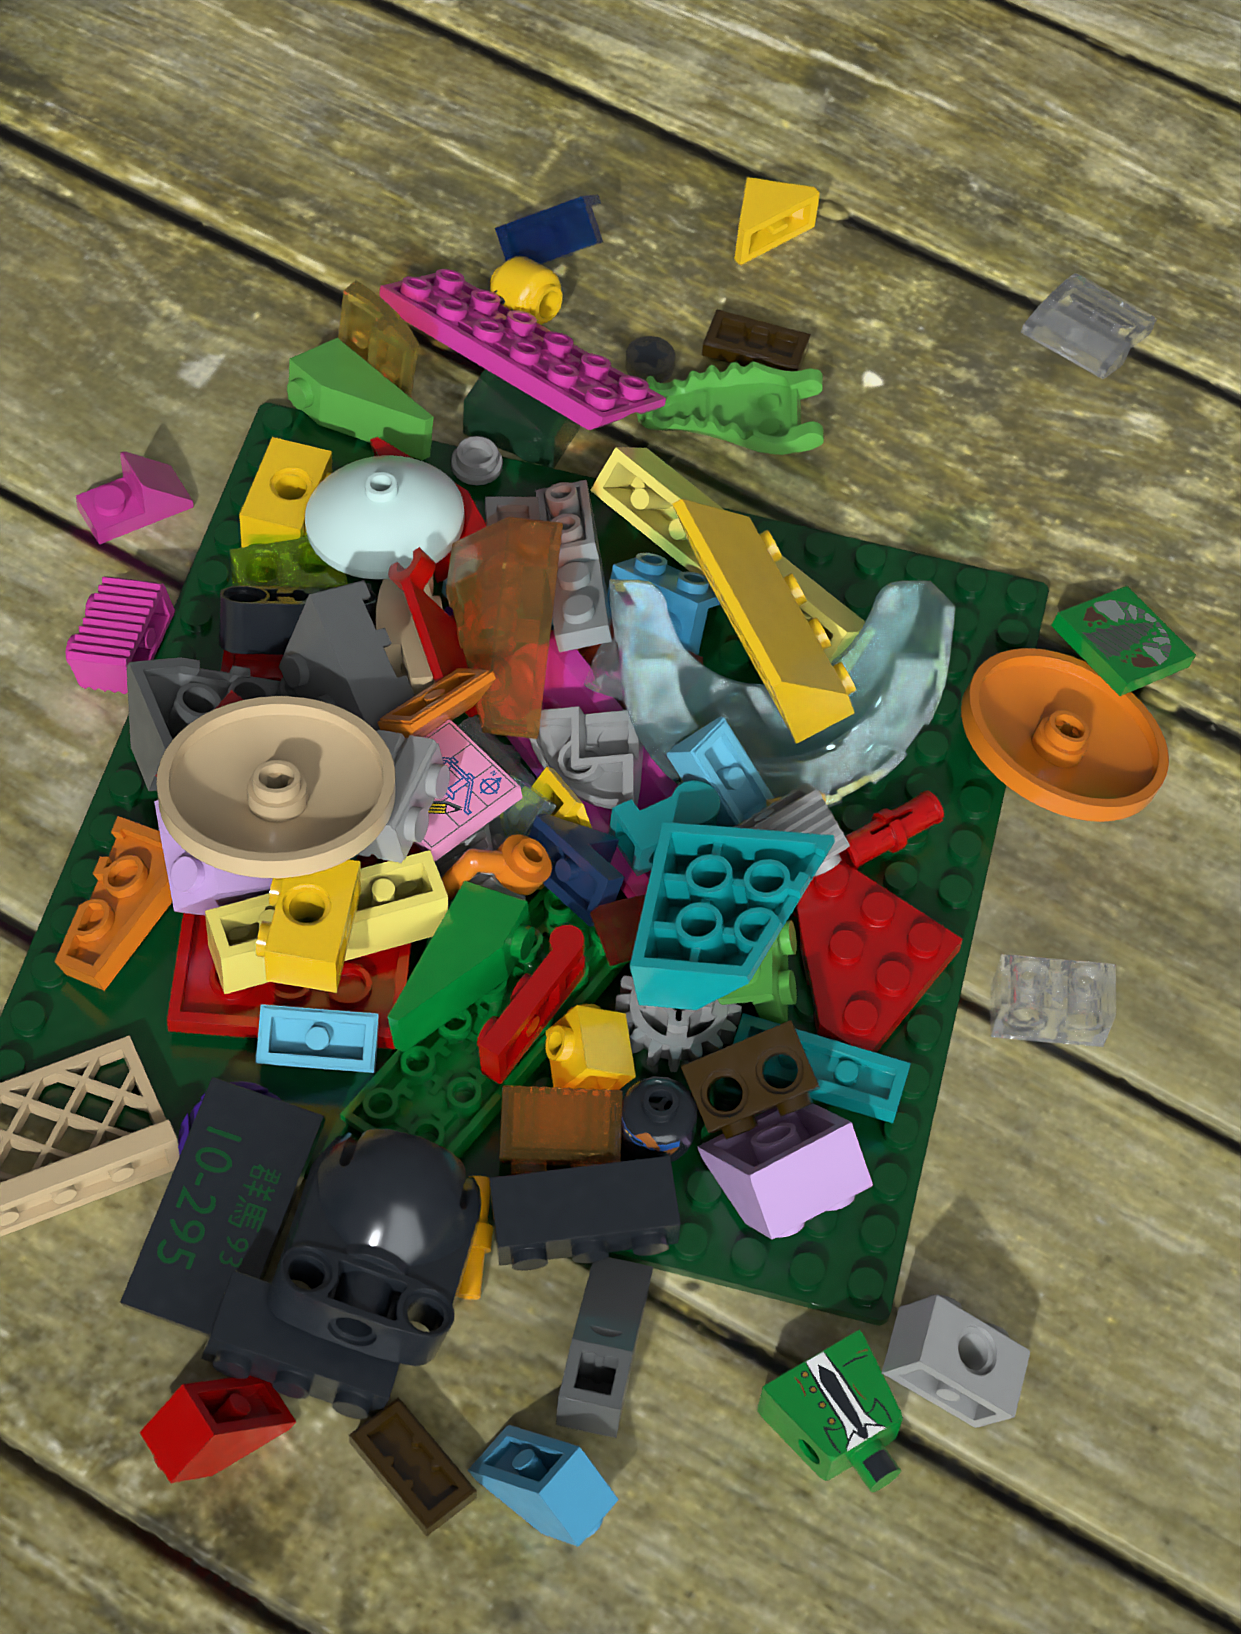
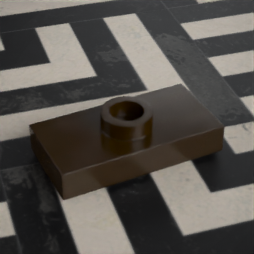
[702,309,811,371]
[349,1397,477,1536]

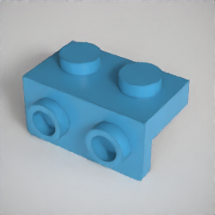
[607,553,720,662]

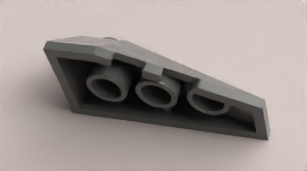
[126,657,299,791]

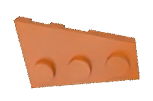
[55,816,172,991]

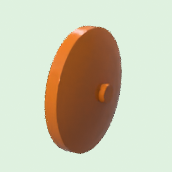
[961,648,1169,822]

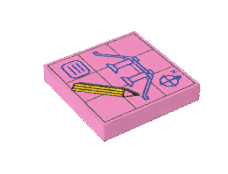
[413,719,522,861]

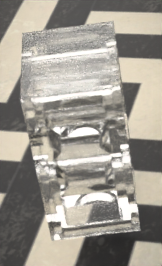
[990,954,1117,1047]

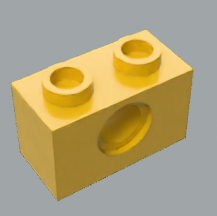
[239,437,332,562]
[256,859,361,993]

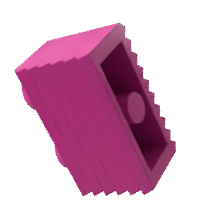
[65,576,175,695]

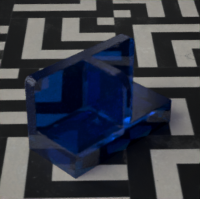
[495,194,603,265]

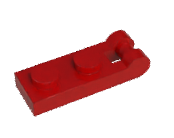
[477,925,585,1084]

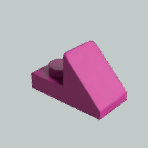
[76,451,194,545]

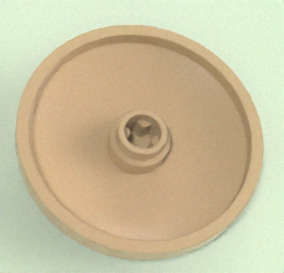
[157,696,395,878]

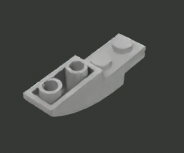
[536,480,612,652]

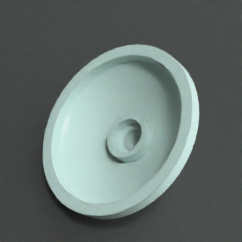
[305,455,465,579]

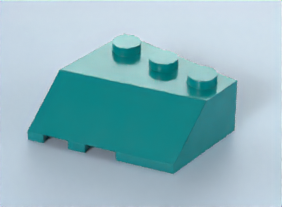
[630,822,835,1010]

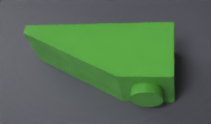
[287,338,434,460]

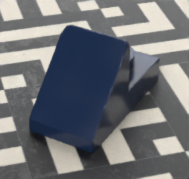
[528,814,625,927]

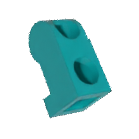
[608,780,720,877]

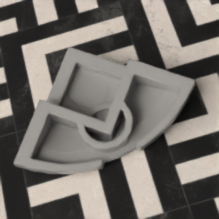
[526,706,644,809]

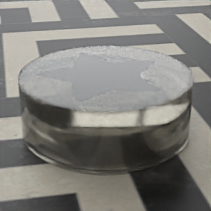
[625,336,675,383]

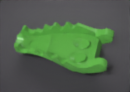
[636,362,824,455]

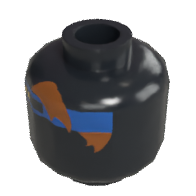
[619,1076,698,1162]

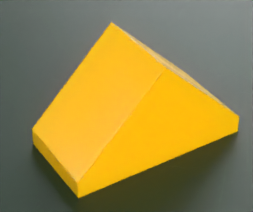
[734,177,820,265]

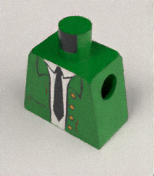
[757,1329,903,1492]

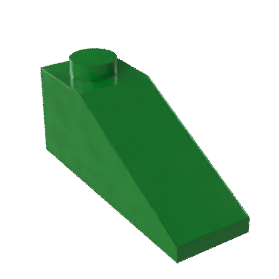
[387,881,536,1052]

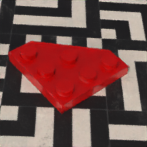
[793,860,963,1053]

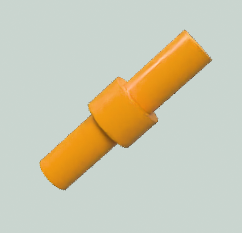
[458,1176,493,1300]

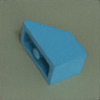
[468,1425,619,1547]

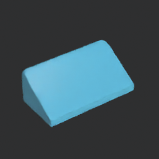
[667,717,774,827]
[256,1004,379,1073]

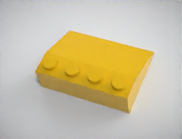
[672,499,857,744]

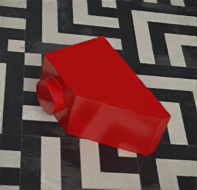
[139,1376,296,1483]

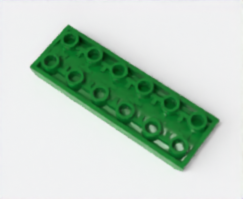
[340,886,639,1159]

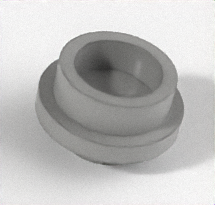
[451,436,503,485]

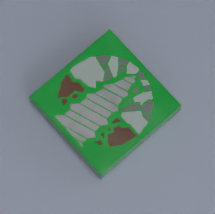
[1051,586,1196,696]

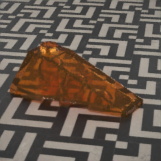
[446,517,563,739]

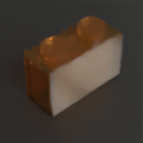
[499,1085,622,1175]

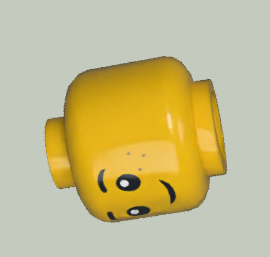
[490,256,563,325]

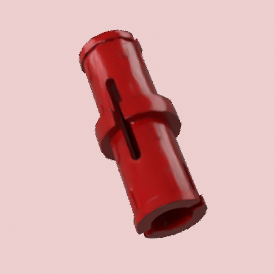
[839,790,944,870]

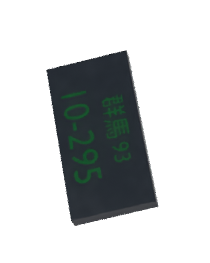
[120,1077,326,1337]

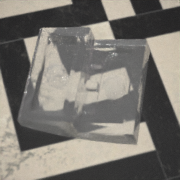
[1021,273,1157,379]

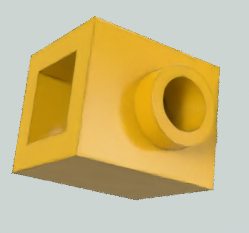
[545,1004,636,1102]

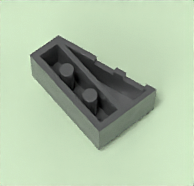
[278,580,415,732]

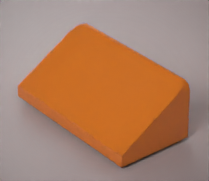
[377,668,496,738]

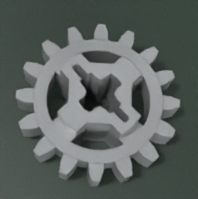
[615,976,742,1072]

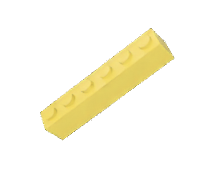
[590,447,875,672]

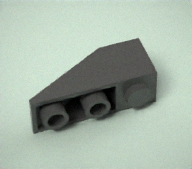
[556,1257,653,1438]

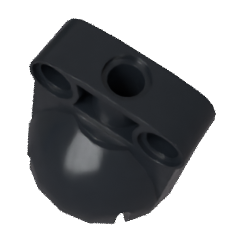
[267,1129,481,1367]

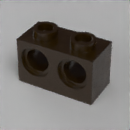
[681,1020,820,1140]

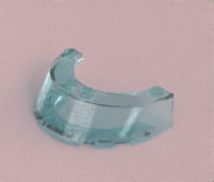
[610,579,955,807]

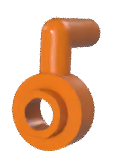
[441,834,552,900]

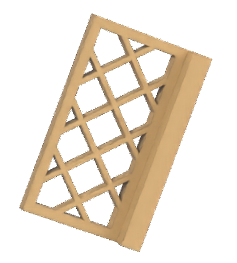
[0,1036,180,1237]

